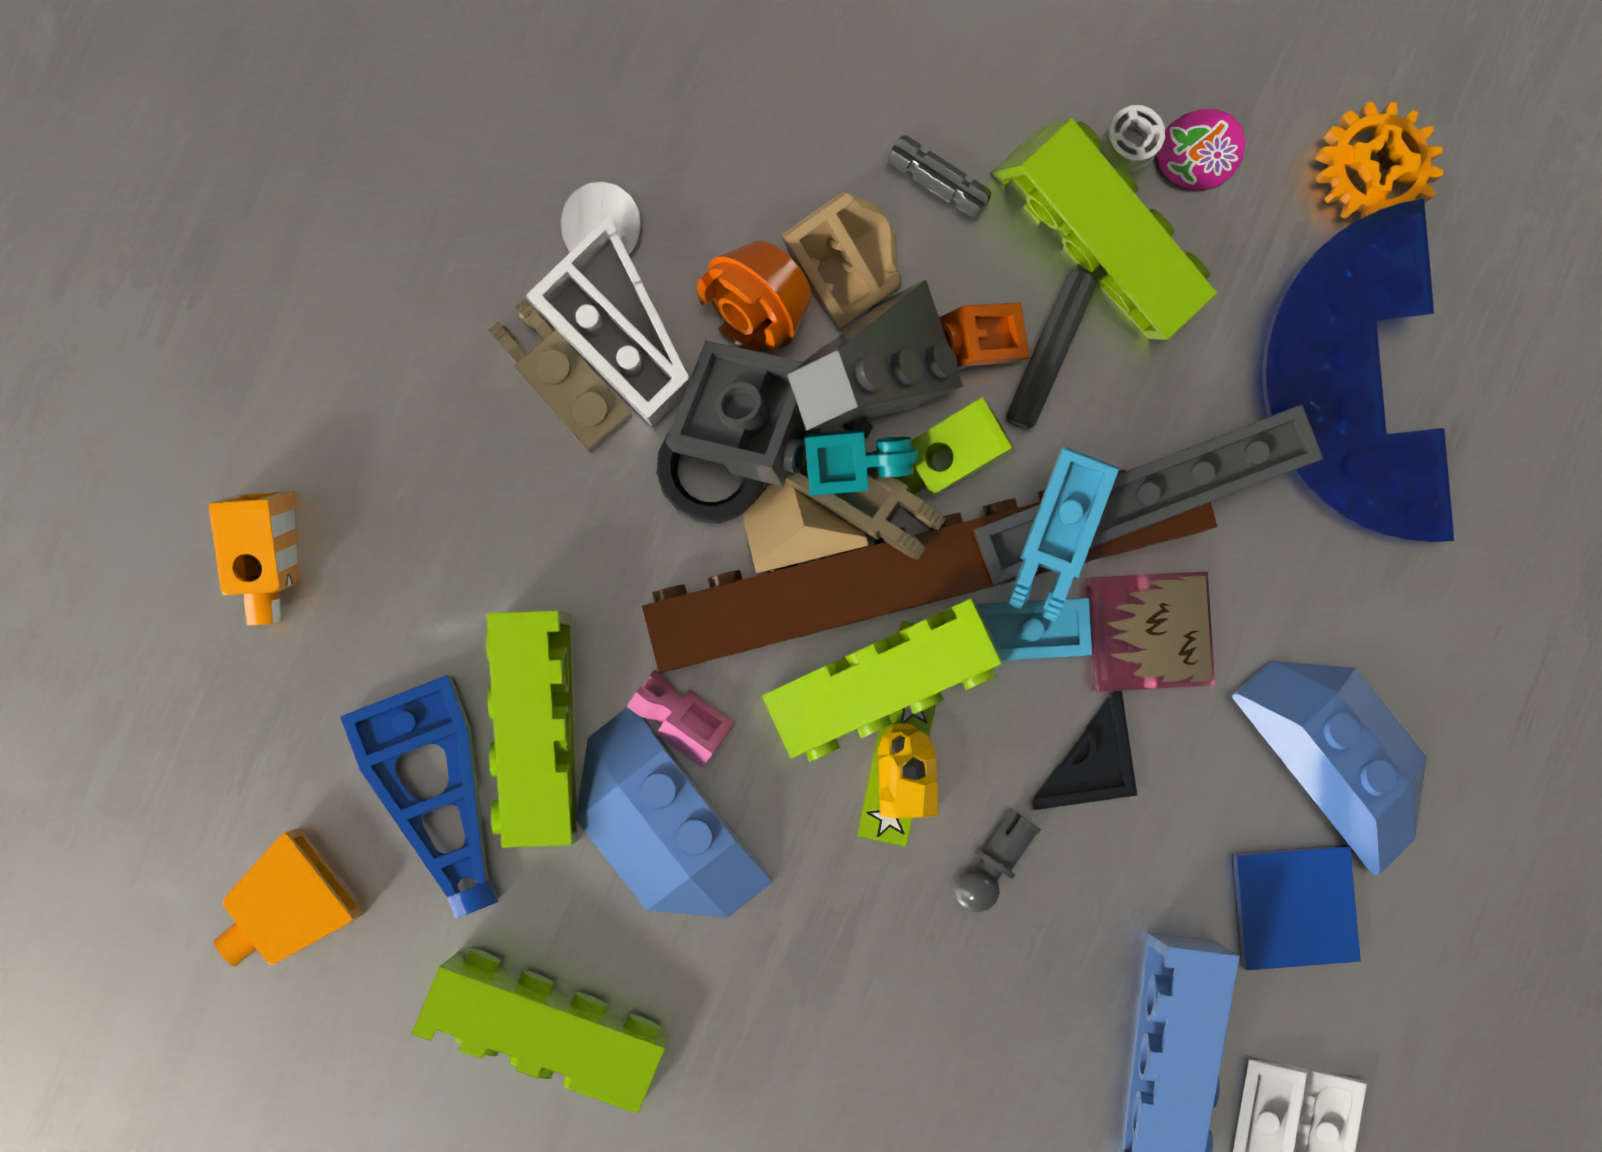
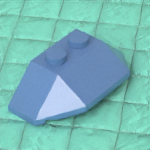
[1231,661,1427,876]
[575,707,773,917]

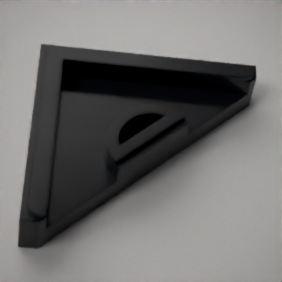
[1030,691,1138,810]

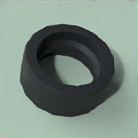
[656,432,764,524]

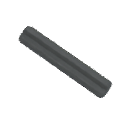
[1006,269,1097,429]

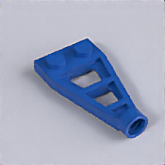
[340,675,499,919]

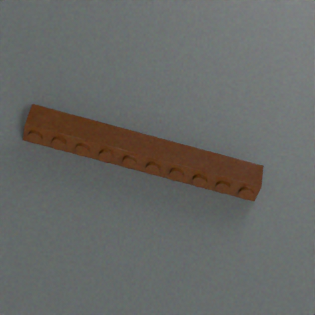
[642,469,1217,673]

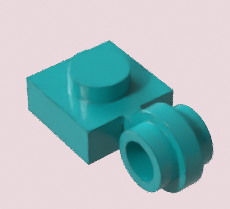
[804,429,919,496]

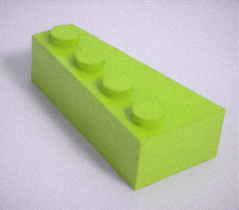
[762,597,1003,762]
[411,948,668,1114]

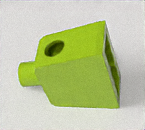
[894,397,1016,496]

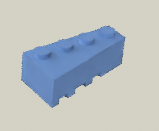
[1121,932,1240,1152]

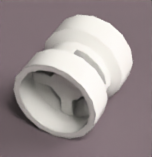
[1100,105,1165,175]

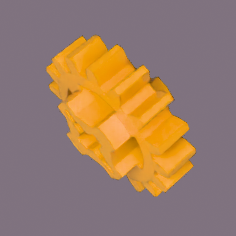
[1315,101,1444,227]

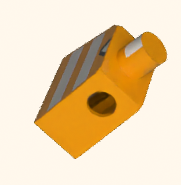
[209,491,299,625]

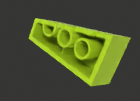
[990,118,1217,340]
[486,611,578,848]

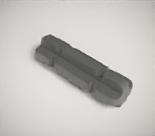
[888,135,991,218]

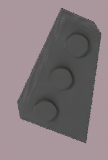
[787,280,963,431]

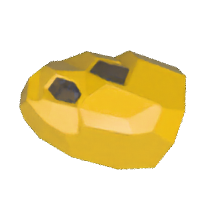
[877,723,939,818]

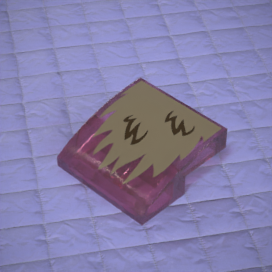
[1086,572,1215,692]

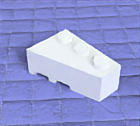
[526,215,690,427]

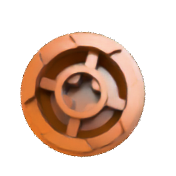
[697,241,812,355]

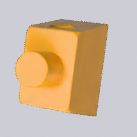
[214,828,365,966]

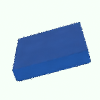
[1232,845,1361,970]

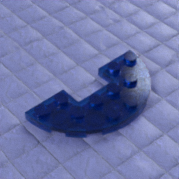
[1262,199,1454,542]

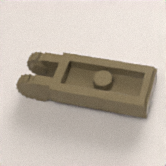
[488,298,632,452]
[785,429,946,560]

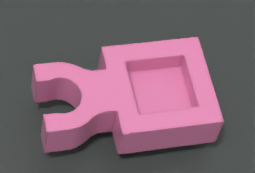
[626,670,735,768]

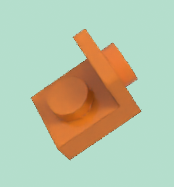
[939,302,1030,371]

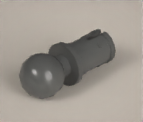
[955,808,1041,912]

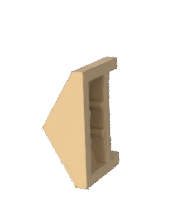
[781,191,901,329]
[743,483,868,573]

